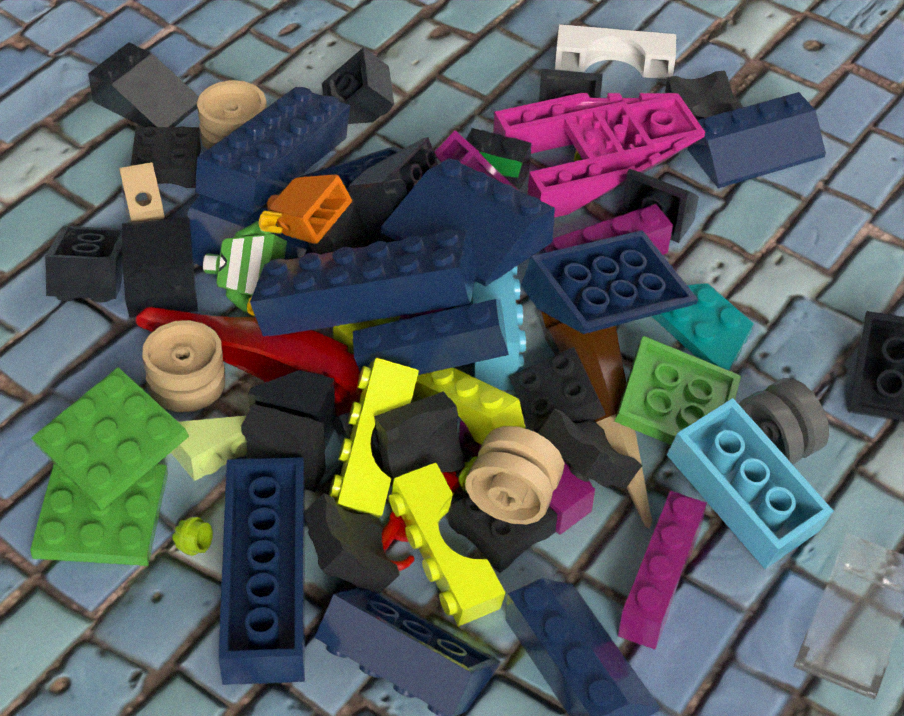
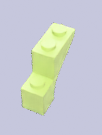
[168,416,247,481]

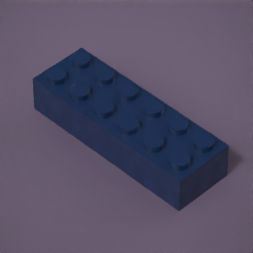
[195,87,350,213]
[250,229,478,336]
[218,457,305,685]

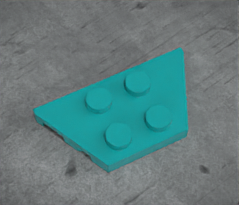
[651,283,754,371]

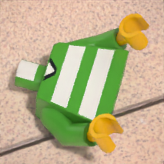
[203,211,287,316]

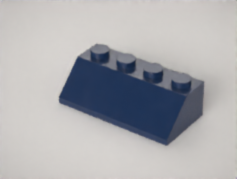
[687,92,826,188]
[186,194,314,267]
[353,299,509,375]
[505,578,660,716]
[315,587,501,716]

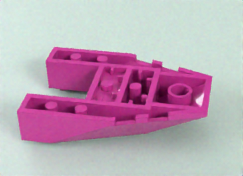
[493,93,705,218]

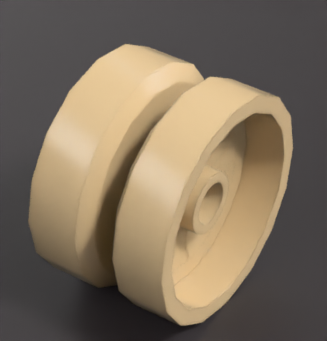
[197,80,267,150]
[142,320,225,412]
[466,426,564,525]

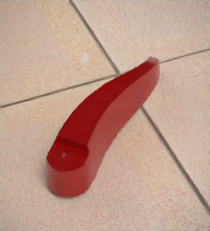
[136,307,363,416]

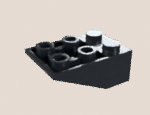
[349,137,438,244]

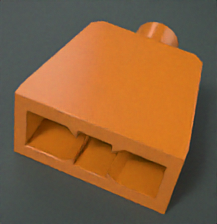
[267,175,352,244]

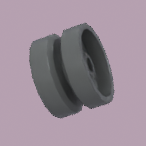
[739,378,829,465]

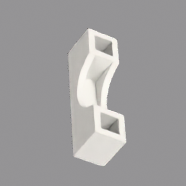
[555,24,676,79]

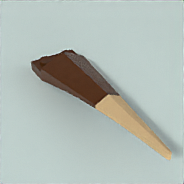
[538,310,652,529]

